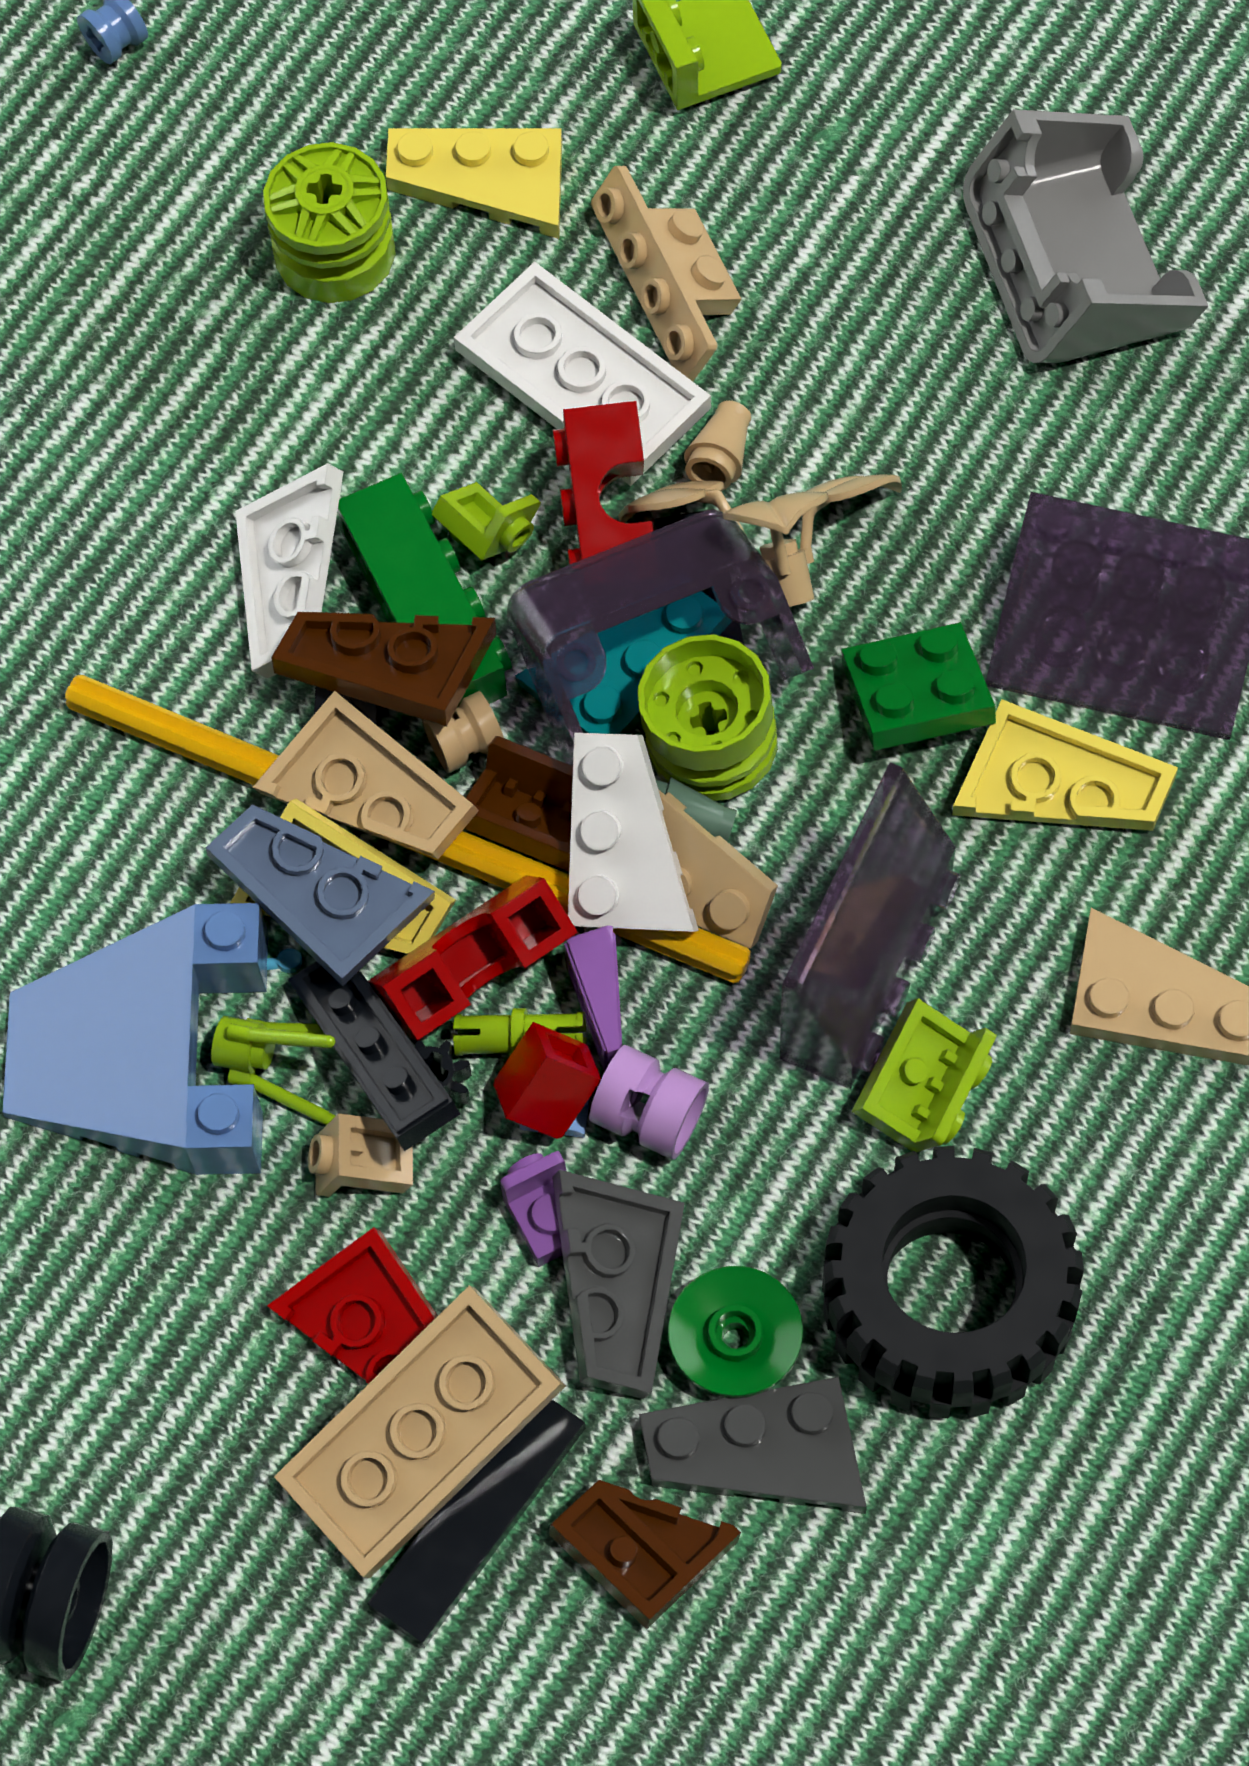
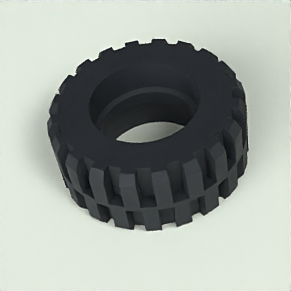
[822,1146,1084,1418]

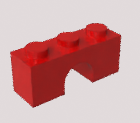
[553,401,660,602]
[368,875,578,1041]

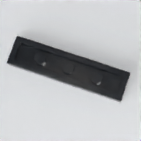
[288,961,460,1151]
[367,1400,586,1648]

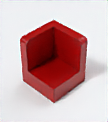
[494,1022,601,1139]

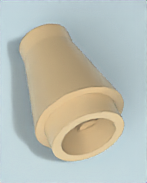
[684,401,751,491]

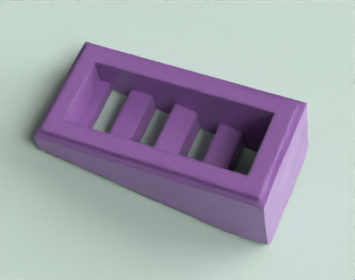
[564,925,622,1073]

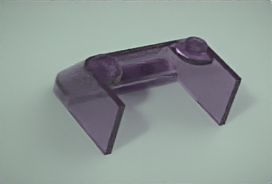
[507,510,814,766]

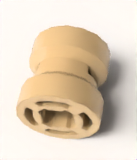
[422,691,504,773]

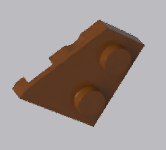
[549,1480,741,1629]

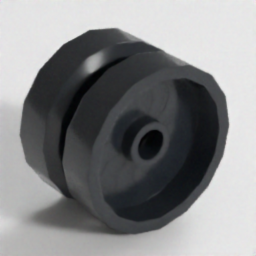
[0,1507,113,1681]

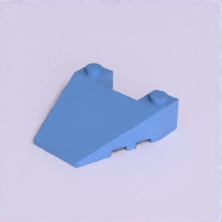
[2,903,268,1175]

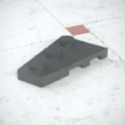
[552,1170,685,1399]
[639,1377,867,1514]

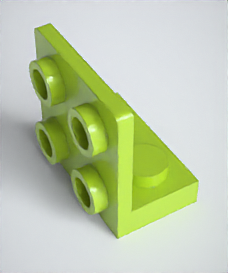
[633,0,782,111]

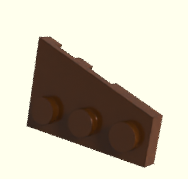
[271,612,497,727]

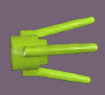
[211,1016,336,1125]

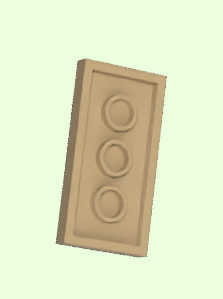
[274,1285,566,1578]

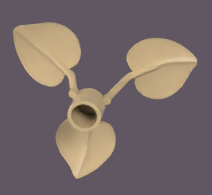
[618,474,902,609]

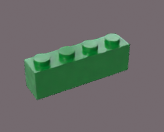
[337,473,512,708]

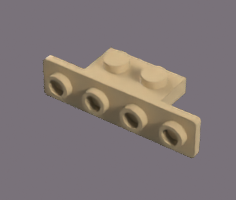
[591,166,742,381]

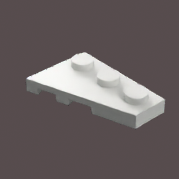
[235,463,344,678]
[568,733,699,932]

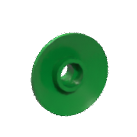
[668,1266,803,1398]

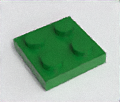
[841,622,996,751]

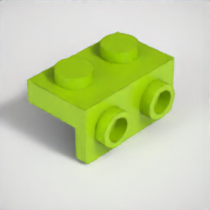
[851,998,997,1152]

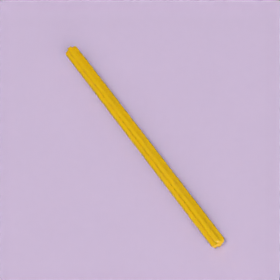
[64,675,751,983]

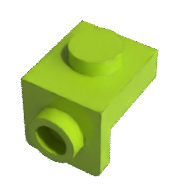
[432,482,541,560]

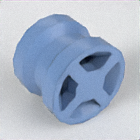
[77,0,148,64]

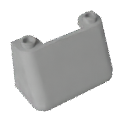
[963,109,1208,363]

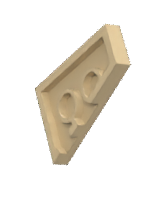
[253,691,479,859]
[658,789,778,949]
[1069,908,1249,1066]

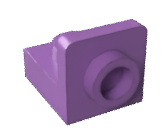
[500,1151,566,1267]

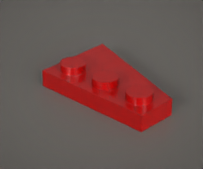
[267,1227,438,1384]

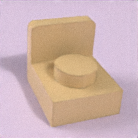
[308,1113,413,1197]

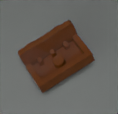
[464,736,573,872]

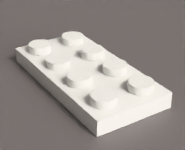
[454,262,711,486]

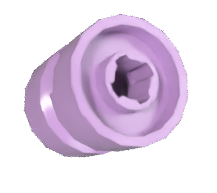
[589,1045,709,1160]

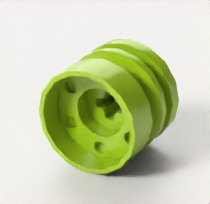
[263,142,396,303]
[638,634,778,801]

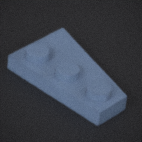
[206,804,435,986]

